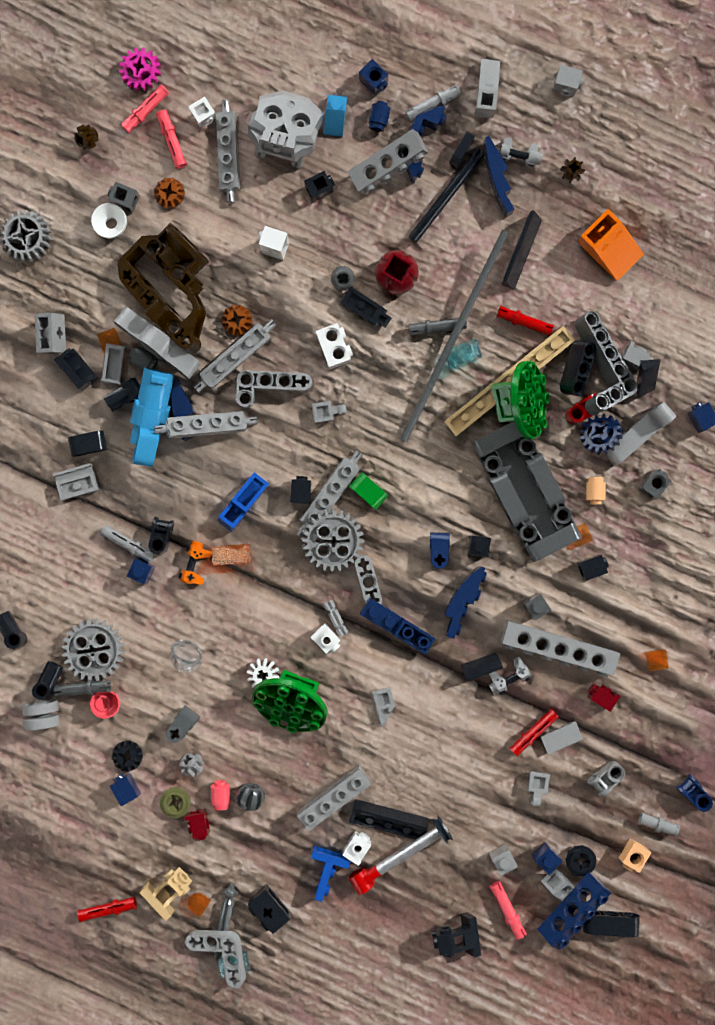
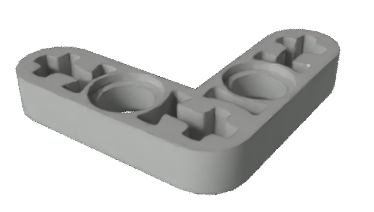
[185,930,246,989]

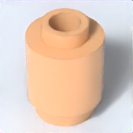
[586,477,606,505]

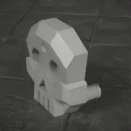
[248,91,324,168]

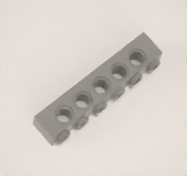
[500,620,620,677]

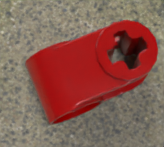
[565,393,596,424]

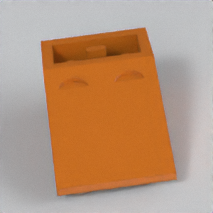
[577,209,644,281]

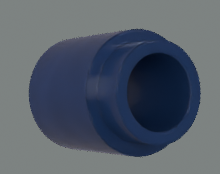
[368,101,391,132]

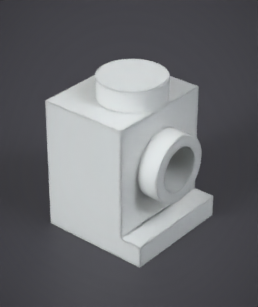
[189,97,216,127]
[311,623,341,654]
[342,831,371,866]

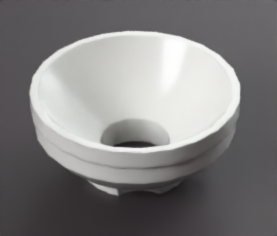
[91,203,127,239]

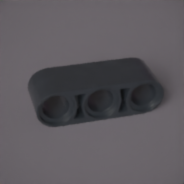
[559,340,597,396]
[583,910,640,937]

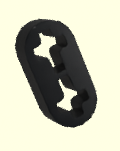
[449,131,475,168]

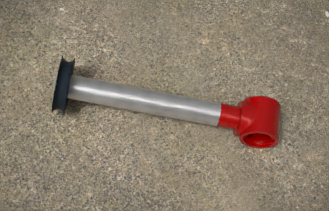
[348,815,453,895]

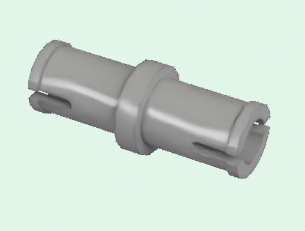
[638,813,680,837]

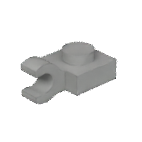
[312,401,347,423]
[527,771,550,807]

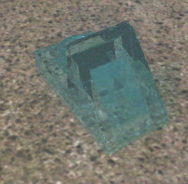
[447,339,482,369]

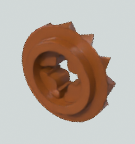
[154,177,185,208]
[222,305,252,335]

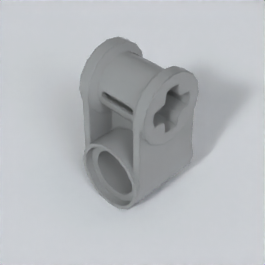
[587,761,625,797]

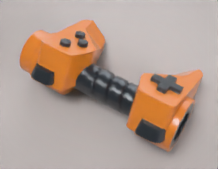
[178,540,212,585]

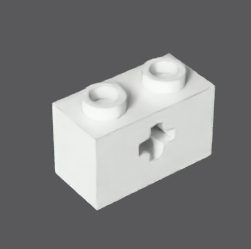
[257,226,289,260]

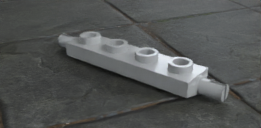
[216,99,240,204]
[193,319,277,393]
[154,411,258,439]
[296,450,363,538]

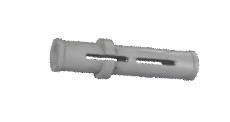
[405,84,461,122]
[100,524,156,564]

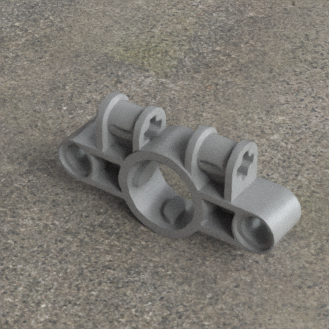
[113,306,201,379]

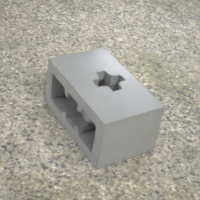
[35,313,66,354]

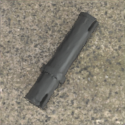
[408,318,467,336]
[53,680,112,697]

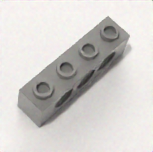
[348,129,428,194]
[297,765,371,832]

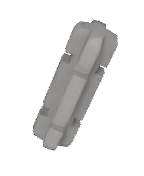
[324,600,348,637]

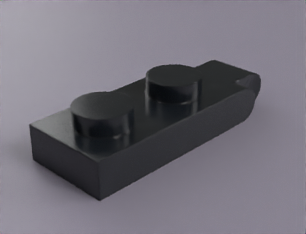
[340,287,392,328]

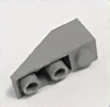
[474,59,500,118]

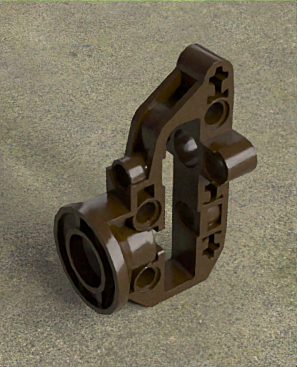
[117,223,209,354]

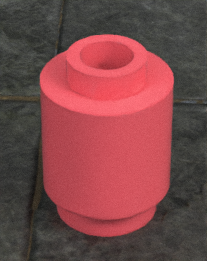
[210,780,231,810]

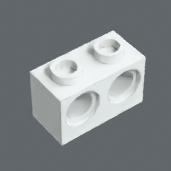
[316,323,353,370]

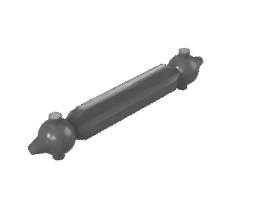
[213,883,238,960]

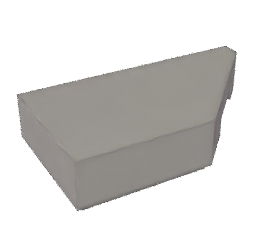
[372,687,395,727]

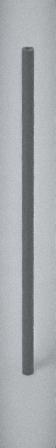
[400,230,509,442]

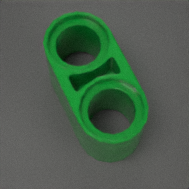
[349,472,388,510]

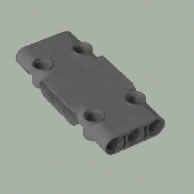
[471,421,582,562]

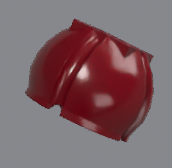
[375,250,419,295]

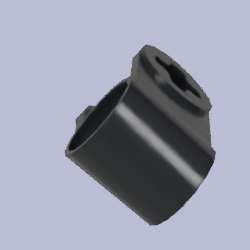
[148,516,174,554]

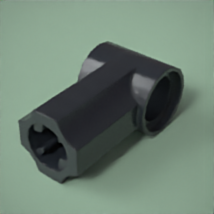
[104,377,140,412]
[0,611,27,649]
[32,661,64,700]

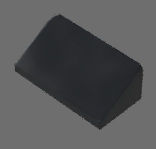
[636,359,660,398]
[461,653,503,681]

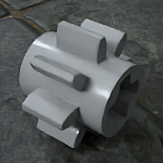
[179,752,204,777]

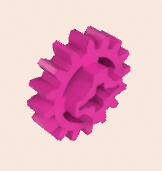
[119,47,161,91]

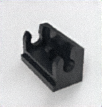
[54,348,98,391]

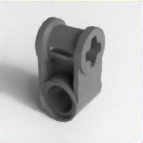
[166,705,201,743]

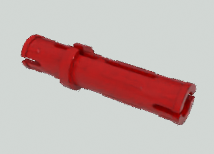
[496,305,554,336]
[509,708,559,757]
[77,897,137,922]

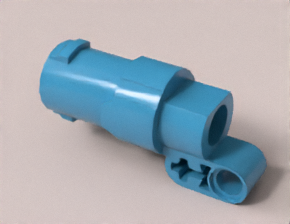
[130,368,174,467]

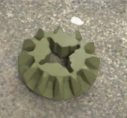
[160,787,191,818]

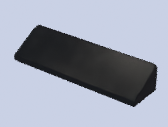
[501,210,542,290]
[349,799,429,840]

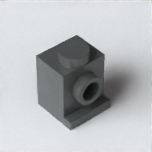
[108,182,140,213]

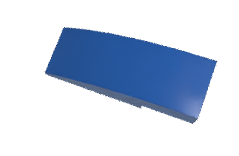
[217,472,269,532]

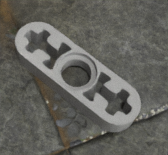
[355,555,382,604]

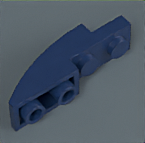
[444,566,487,639]
[359,597,436,655]

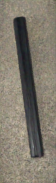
[409,148,484,243]

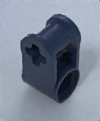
[430,532,450,569]
[675,774,713,812]

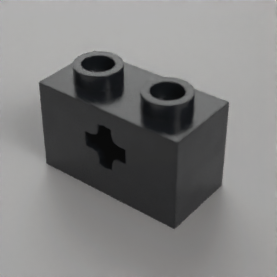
[248,884,292,934]

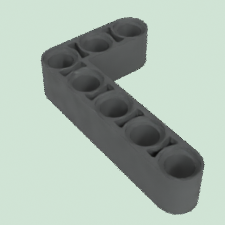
[575,311,637,415]

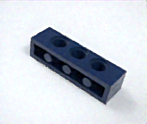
[537,872,611,950]

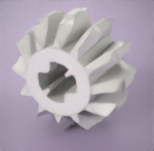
[247,658,280,688]

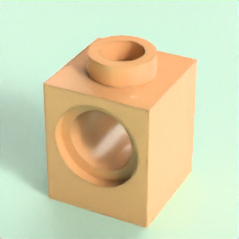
[619,838,651,873]

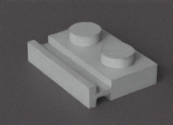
[53,463,99,501]

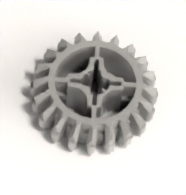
[0,210,52,263]

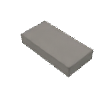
[101,343,126,385]
[540,721,583,754]

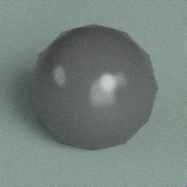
[331,266,355,290]

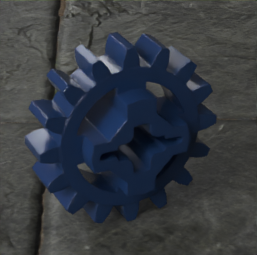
[580,414,623,455]

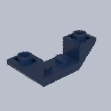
[402,106,447,183]

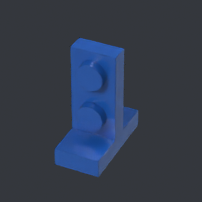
[311,846,350,902]

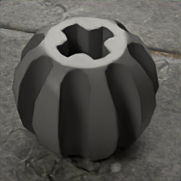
[236,783,265,811]

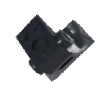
[432,912,481,958]

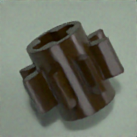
[74,124,99,150]
[560,157,585,183]

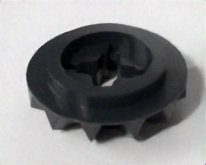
[112,740,143,772]
[565,845,597,876]

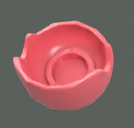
[89,691,120,719]

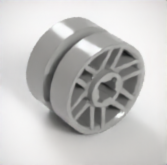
[21,700,60,730]

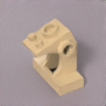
[140,867,192,921]

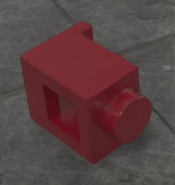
[588,683,620,712]
[184,808,211,841]

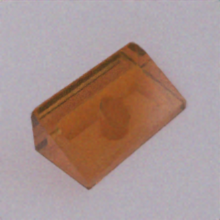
[212,544,252,566]

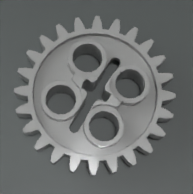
[301,509,364,571]
[62,618,125,681]

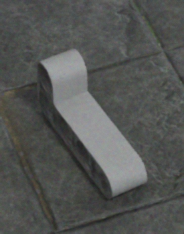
[236,370,313,409]
[603,401,676,467]

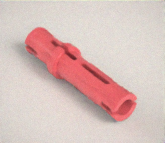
[120,84,169,134]
[156,110,187,169]
[489,881,527,940]

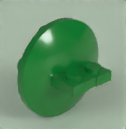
[491,361,549,439]
[252,670,328,733]

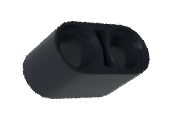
[68,430,107,457]

